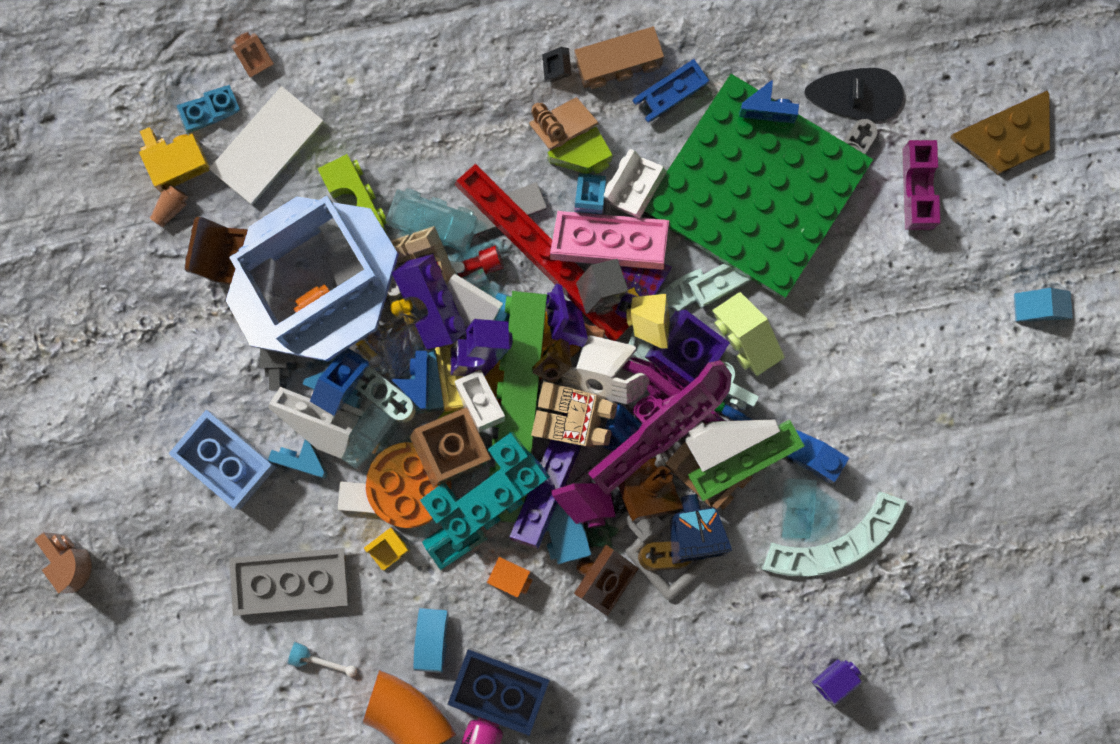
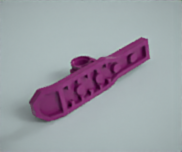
[622,356,726,438]
[588,360,732,495]

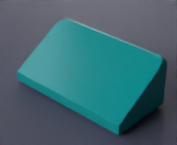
[422,527,488,570]

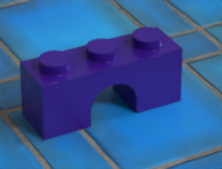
[392,254,466,349]
[450,319,513,377]

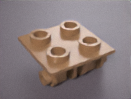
[529,97,599,150]

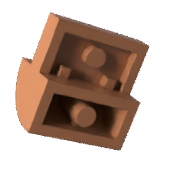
[34,532,92,594]

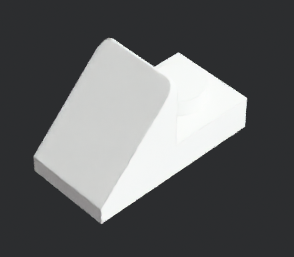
[455,370,505,432]

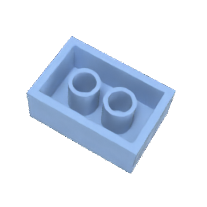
[168,410,277,510]

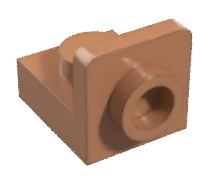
[231,32,274,78]

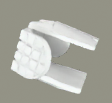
[561,335,649,404]

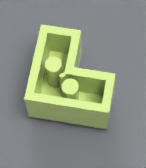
[712,292,785,376]

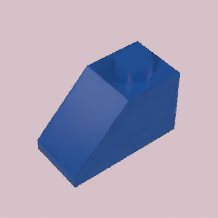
[310,348,371,416]
[786,430,849,484]

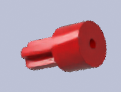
[457,245,504,278]

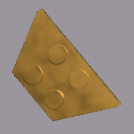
[950,90,1050,175]

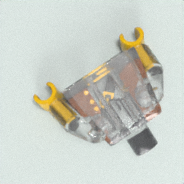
[355,299,424,386]

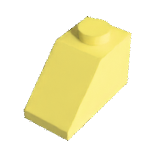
[627,294,670,349]

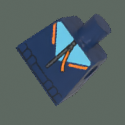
[670,494,732,564]

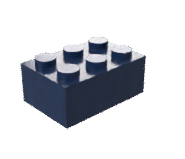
[447,648,550,736]

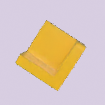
[364,527,410,570]

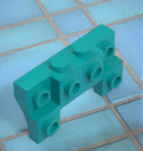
[420,432,550,546]

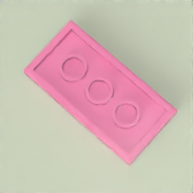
[550,211,669,270]

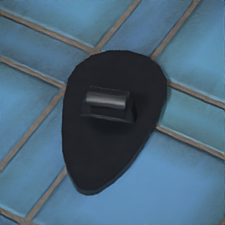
[804,68,904,122]

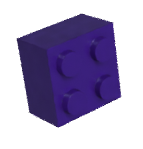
[645,310,730,387]

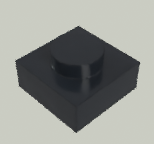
[542,47,572,82]

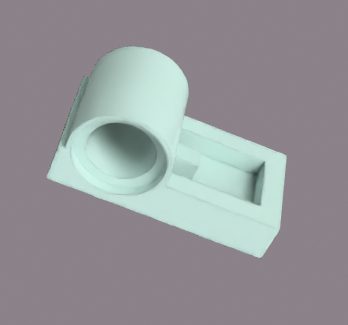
[722,361,759,410]

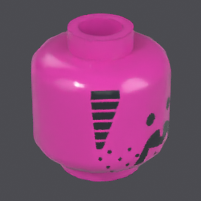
[461,717,503,744]

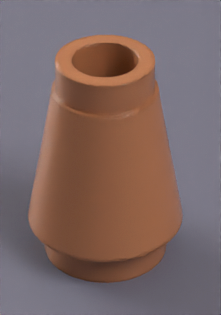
[150,184,189,227]

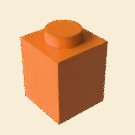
[487,557,533,598]

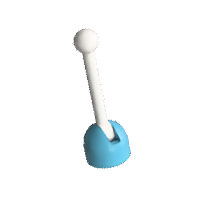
[287,642,357,677]

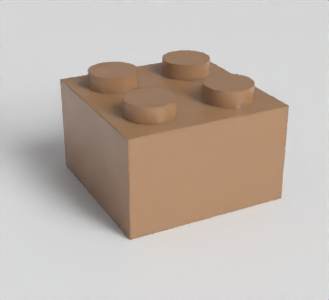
[410,407,491,489]

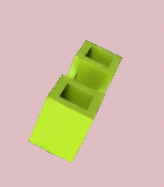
[317,154,388,233]

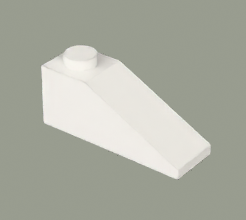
[268,387,359,459]
[685,420,780,472]

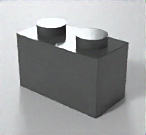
[576,259,628,315]

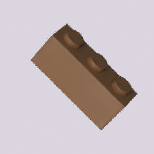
[574,26,664,89]

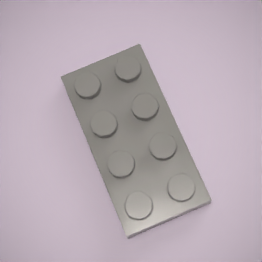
[229,548,349,616]

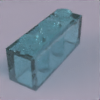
[386,188,478,253]

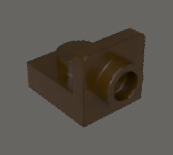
[532,338,572,384]

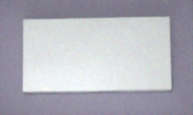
[209,86,324,206]

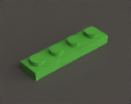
[688,419,804,501]

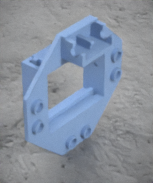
[226,196,399,361]

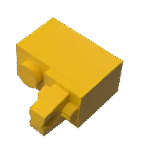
[139,127,210,193]

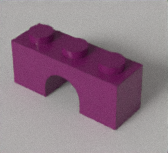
[902,140,940,230]

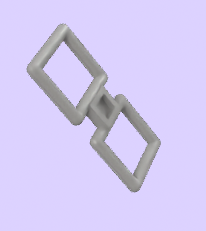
[570,450,717,600]

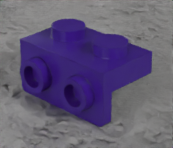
[546,284,588,347]

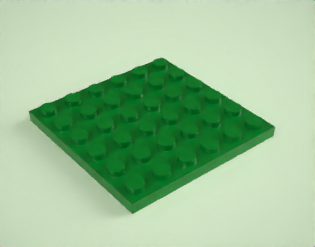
[643,74,873,300]

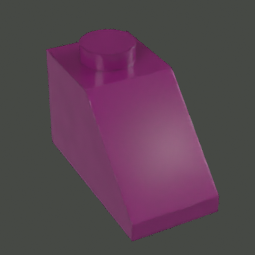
[552,483,615,528]

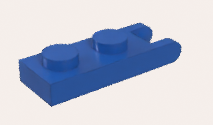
[632,59,709,123]

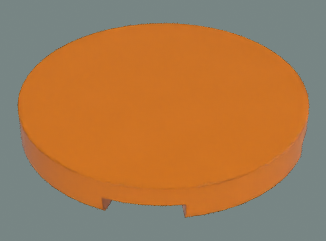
[365,442,452,528]

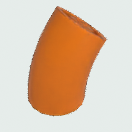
[362,670,457,744]

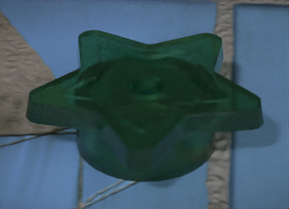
[583,520,619,548]

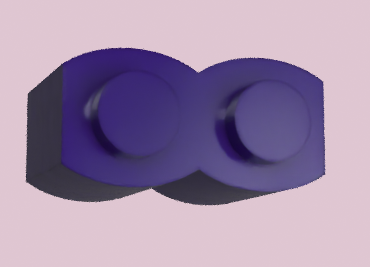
[811,659,862,706]

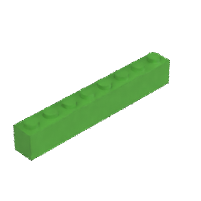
[489,291,547,523]

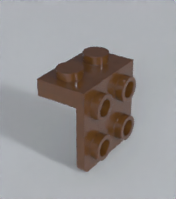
[185,217,248,285]

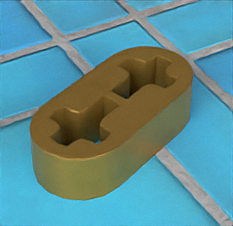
[638,542,692,571]

